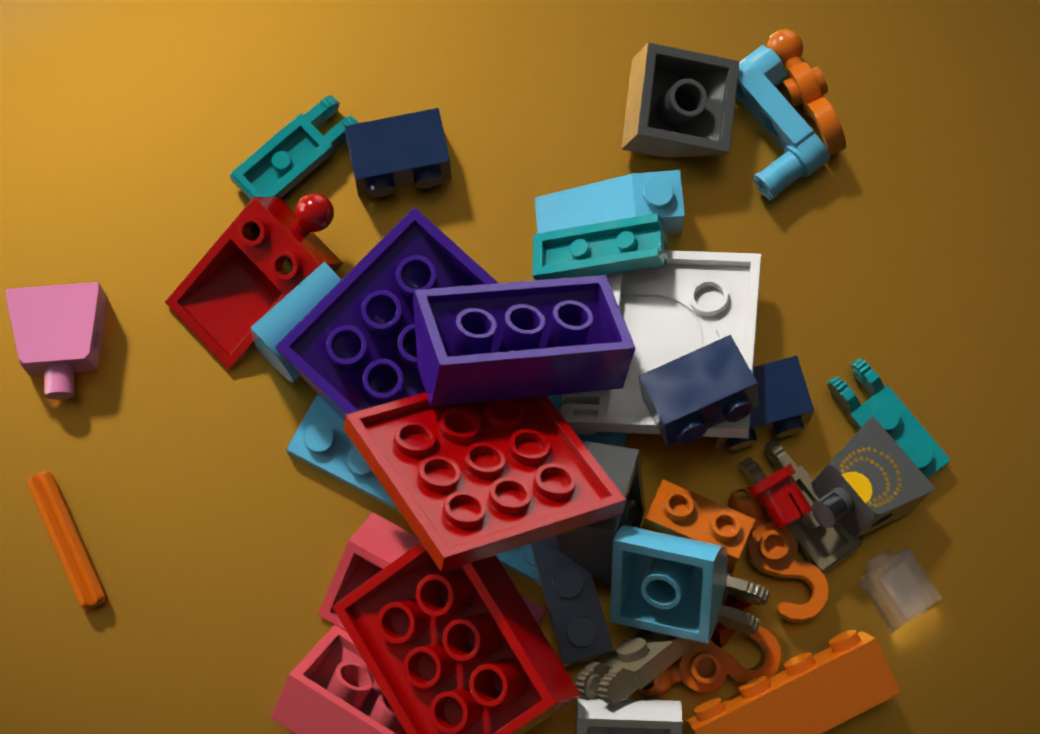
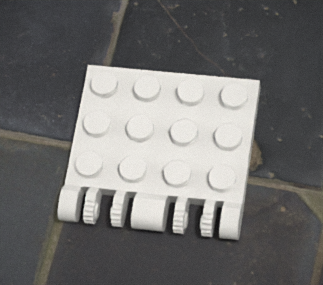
[560,250,762,439]

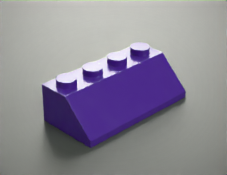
[413,275,635,407]

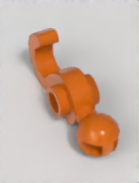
[767,29,846,156]
[727,486,829,623]
[637,626,781,698]

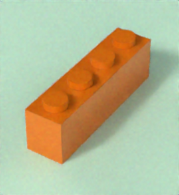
[684,630,901,734]

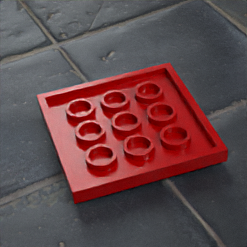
[344,392,626,572]

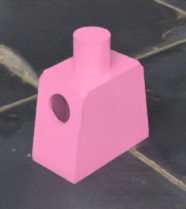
[5,282,107,400]

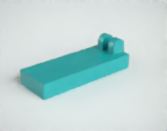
[532,213,667,280]

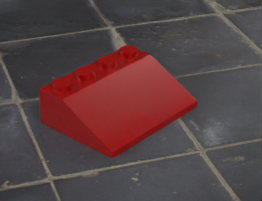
[332,542,581,734]

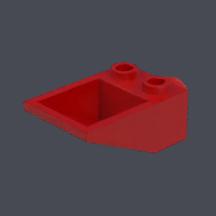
[165,193,343,370]

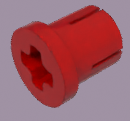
[748,464,812,530]

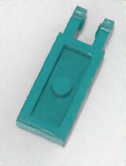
[230,95,359,201]
[827,358,951,479]

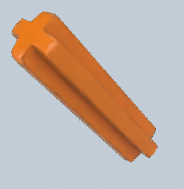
[27,471,106,610]

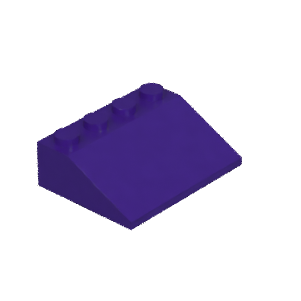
[275,207,498,421]

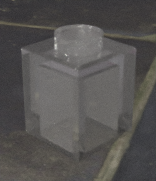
[859,548,942,633]

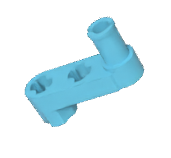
[736,45,830,200]

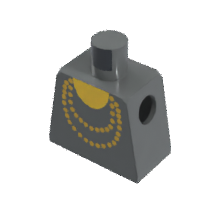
[811,416,935,537]

